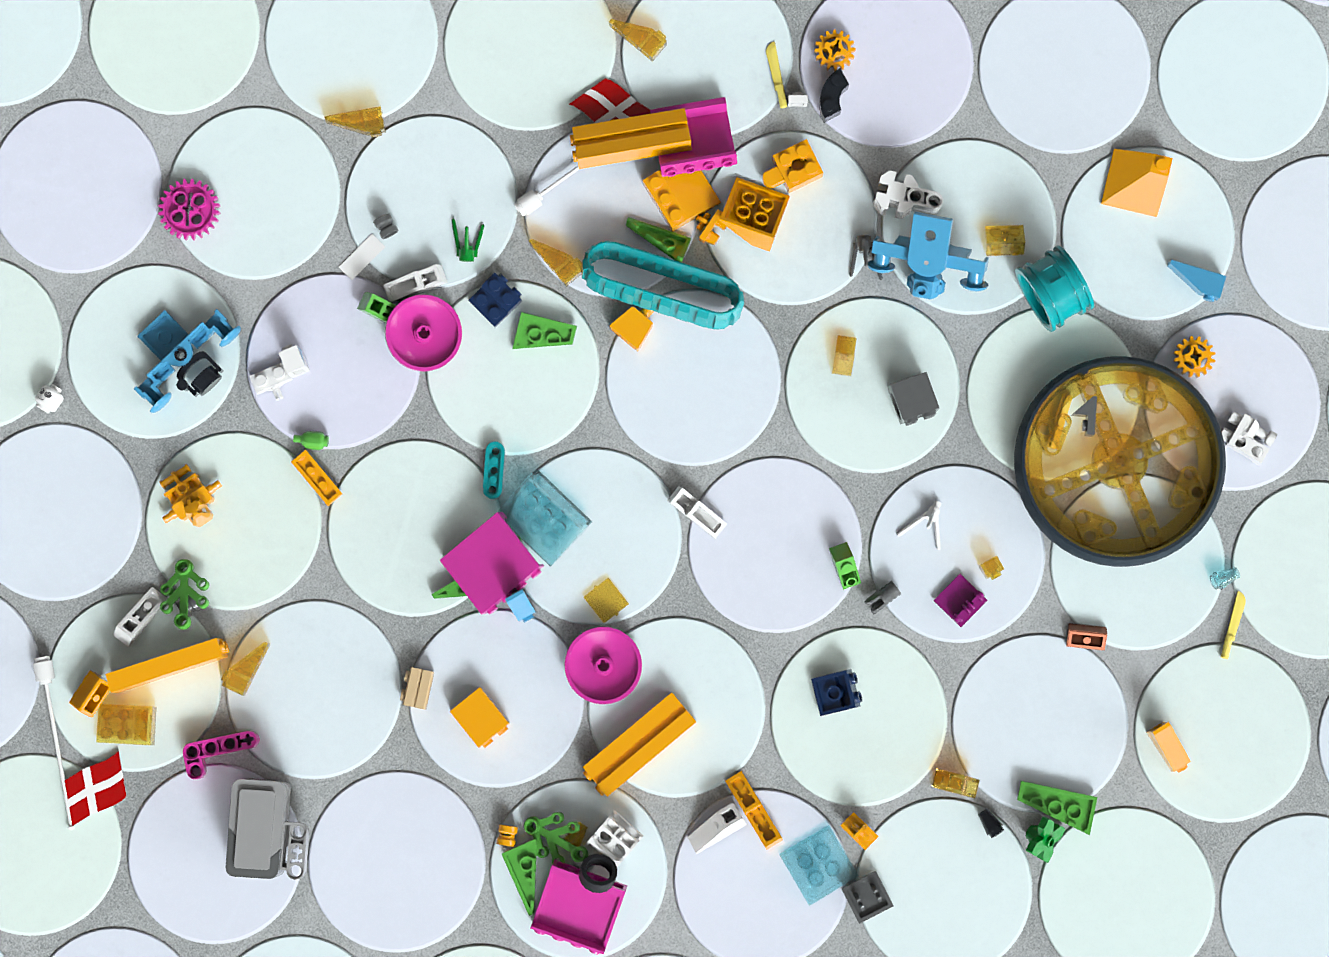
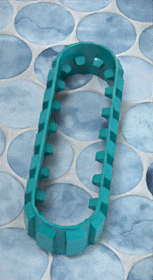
[581,241,744,330]

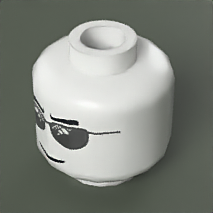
[35,384,64,413]

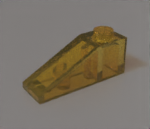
[609,19,667,62]
[324,106,386,137]
[529,239,582,287]
[221,642,271,696]

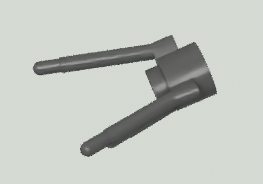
[849,235,883,280]

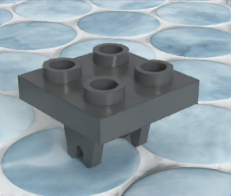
[841,871,894,924]

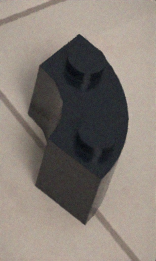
[819,68,849,123]

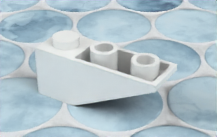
[687,803,747,854]

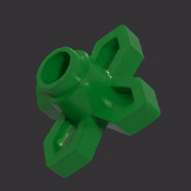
[1025,816,1065,863]

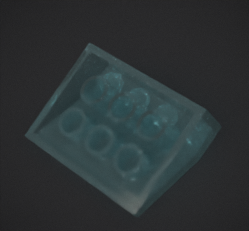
[498,469,592,567]

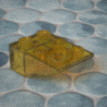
[96,704,157,745]

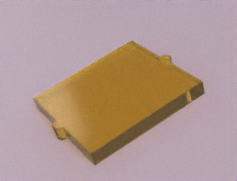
[584,578,629,623]

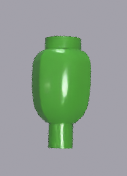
[293,431,329,450]

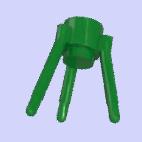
[452,219,484,262]

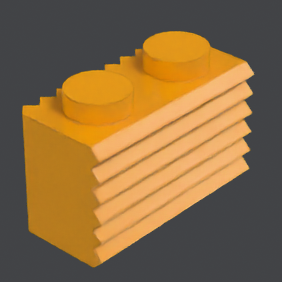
[69,670,110,717]

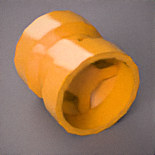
[496,824,518,847]

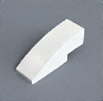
[383,264,448,303]
[667,486,727,539]

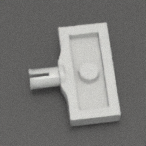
[249,362,293,401]

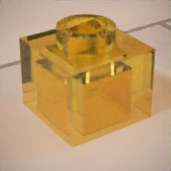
[979,556,1004,580]

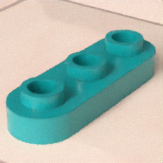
[483,441,505,499]

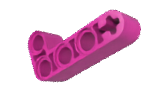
[183,731,260,779]

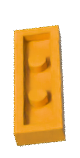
[291,450,343,506]

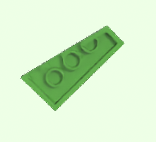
[1017,781,1098,835]

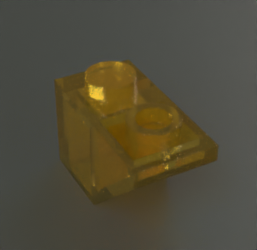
[932,768,980,798]

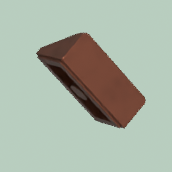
[1066,623,1108,651]

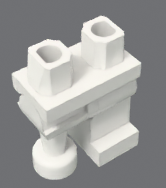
[1221,412,1278,465]

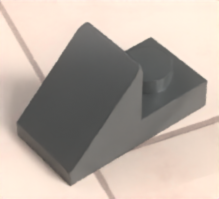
[1071,396,1097,437]

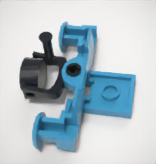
[134,309,241,413]

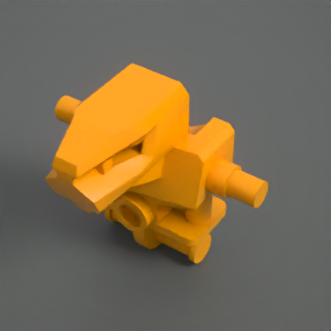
[159,463,222,527]

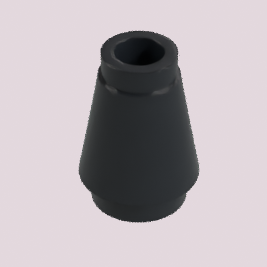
[978,808,1004,838]

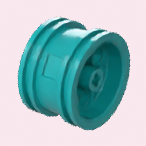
[1015,245,1094,332]

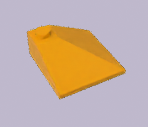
[1101,149,1173,217]
[719,177,790,252]

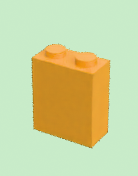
[450,687,510,748]

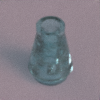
[1210,567,1240,590]

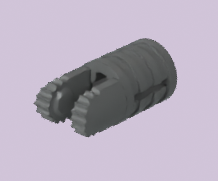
[864,581,901,615]

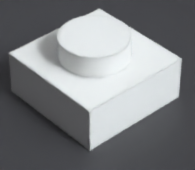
[788,92,808,107]

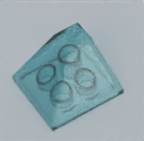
[779,825,859,906]

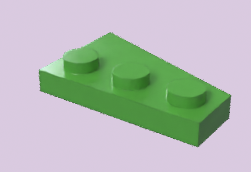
[512,312,577,349]

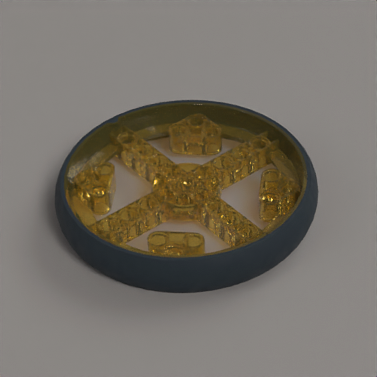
[1014,356,1226,567]

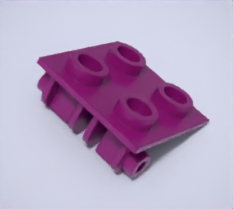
[933,574,988,627]

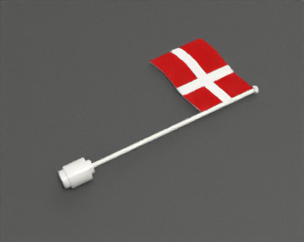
[514,78,651,217]
[33,656,127,830]

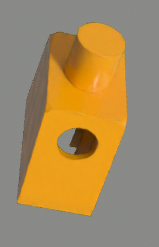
[609,306,654,352]

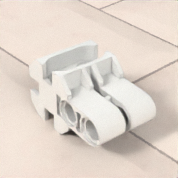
[873,170,943,219]
[571,810,644,878]

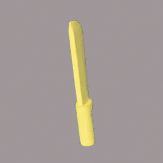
[766,42,787,108]
[1221,591,1246,659]

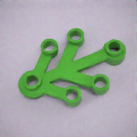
[160,559,210,630]
[524,812,588,864]

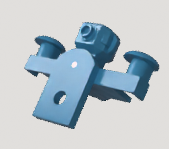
[868,212,989,300]

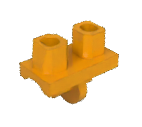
[696,209,727,246]
[840,812,879,850]

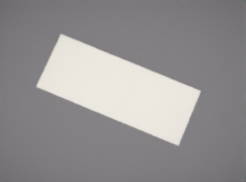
[339,234,385,280]

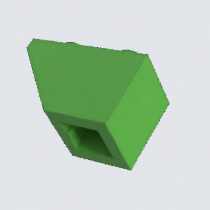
[829,542,861,590]

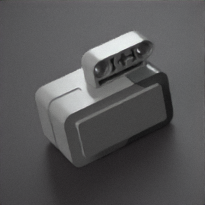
[225,778,309,880]

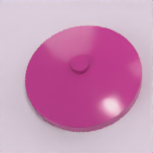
[385,295,462,372]
[565,627,642,704]

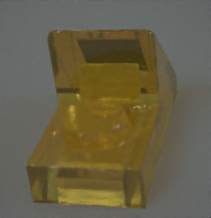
[832,335,857,376]

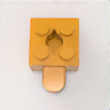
[762,139,823,193]

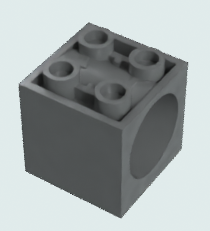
[888,372,939,426]

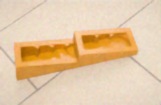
[725,771,783,850]

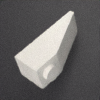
[114,587,167,647]

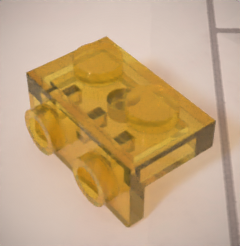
[985,225,1025,256]

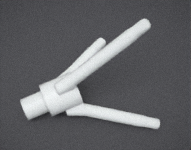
[897,501,941,550]

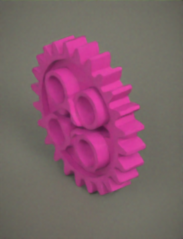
[158,179,221,241]

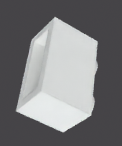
[279,344,310,378]

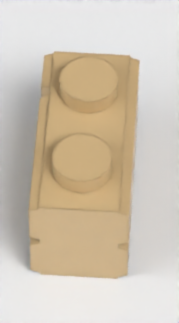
[400,667,434,710]

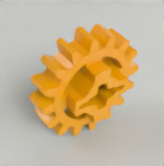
[814,29,856,72]
[1173,336,1216,378]

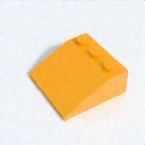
[642,169,721,232]

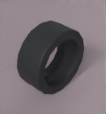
[579,853,617,893]

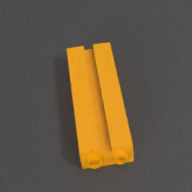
[570,108,692,169]
[105,638,229,693]
[582,692,696,797]

